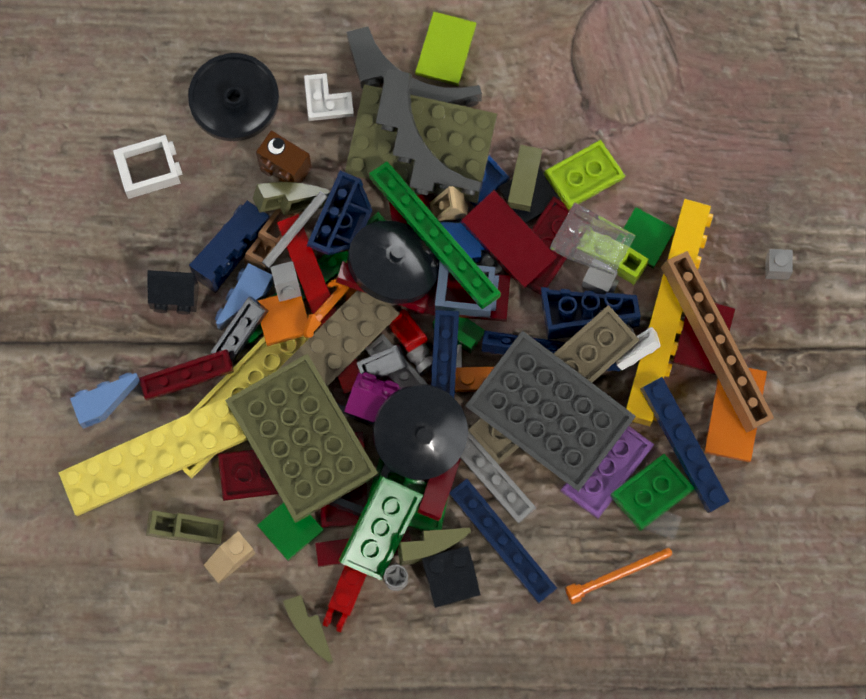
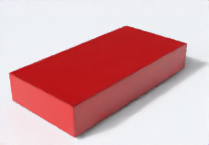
[388,309,428,353]

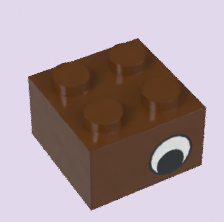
[256,130,312,183]

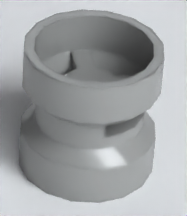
[406,343,433,376]
[384,564,408,591]

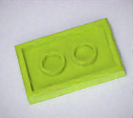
[415,12,477,86]
[544,140,625,210]

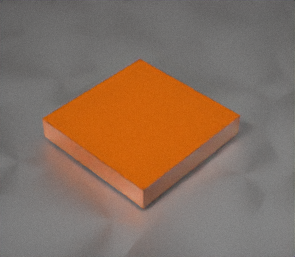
[258,295,308,346]

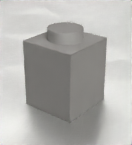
[765,249,793,280]
[270,261,302,302]
[582,261,619,294]

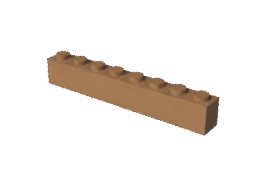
[661,251,774,433]

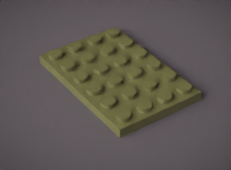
[345,85,498,203]
[225,353,378,523]

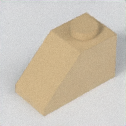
[430,186,468,223]
[204,531,256,584]

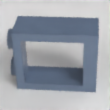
[435,261,499,318]

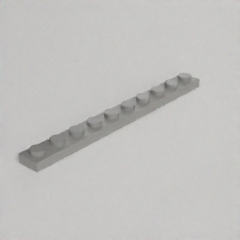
[365,334,536,524]

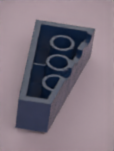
[189,200,270,293]
[541,287,641,340]

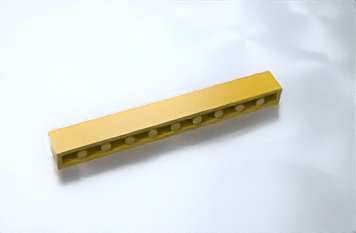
[626,199,713,427]

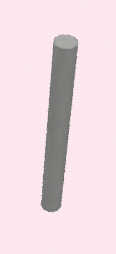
[262,191,327,268]

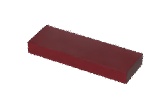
[417,458,461,521]

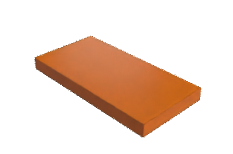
[704,368,767,462]

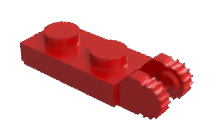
[322,565,367,633]

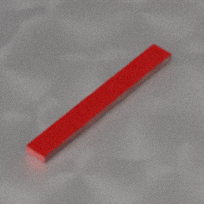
[277,214,360,394]

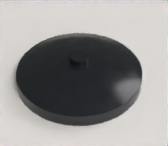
[188,53,279,141]
[347,221,439,304]
[373,384,468,480]

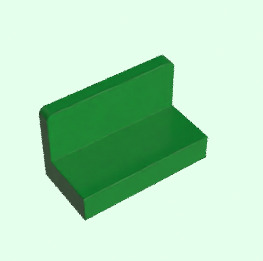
[433,317,485,354]

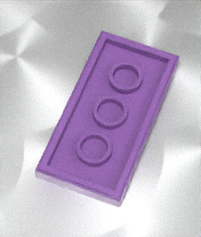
[560,426,654,519]

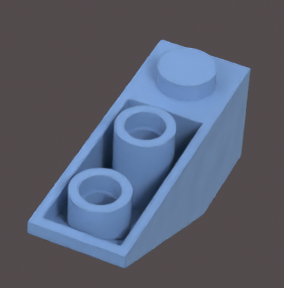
[215,263,274,330]
[70,372,140,429]

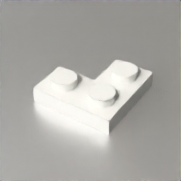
[304,73,354,121]
[616,325,661,370]

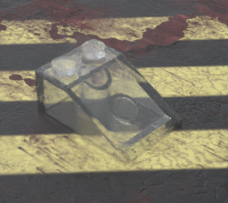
[550,203,636,275]

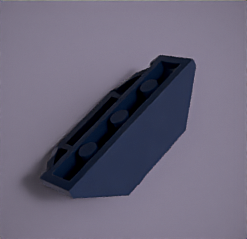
[307,170,372,255]

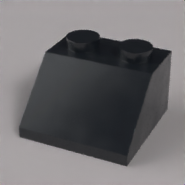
[147,270,199,315]
[422,546,481,608]

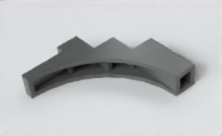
[347,26,482,107]
[376,69,483,195]

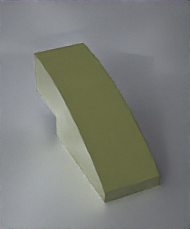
[508,145,543,212]
[253,182,330,215]
[146,510,224,545]
[398,528,471,566]
[283,595,333,664]

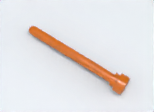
[565,548,672,605]

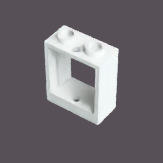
[113,135,183,199]

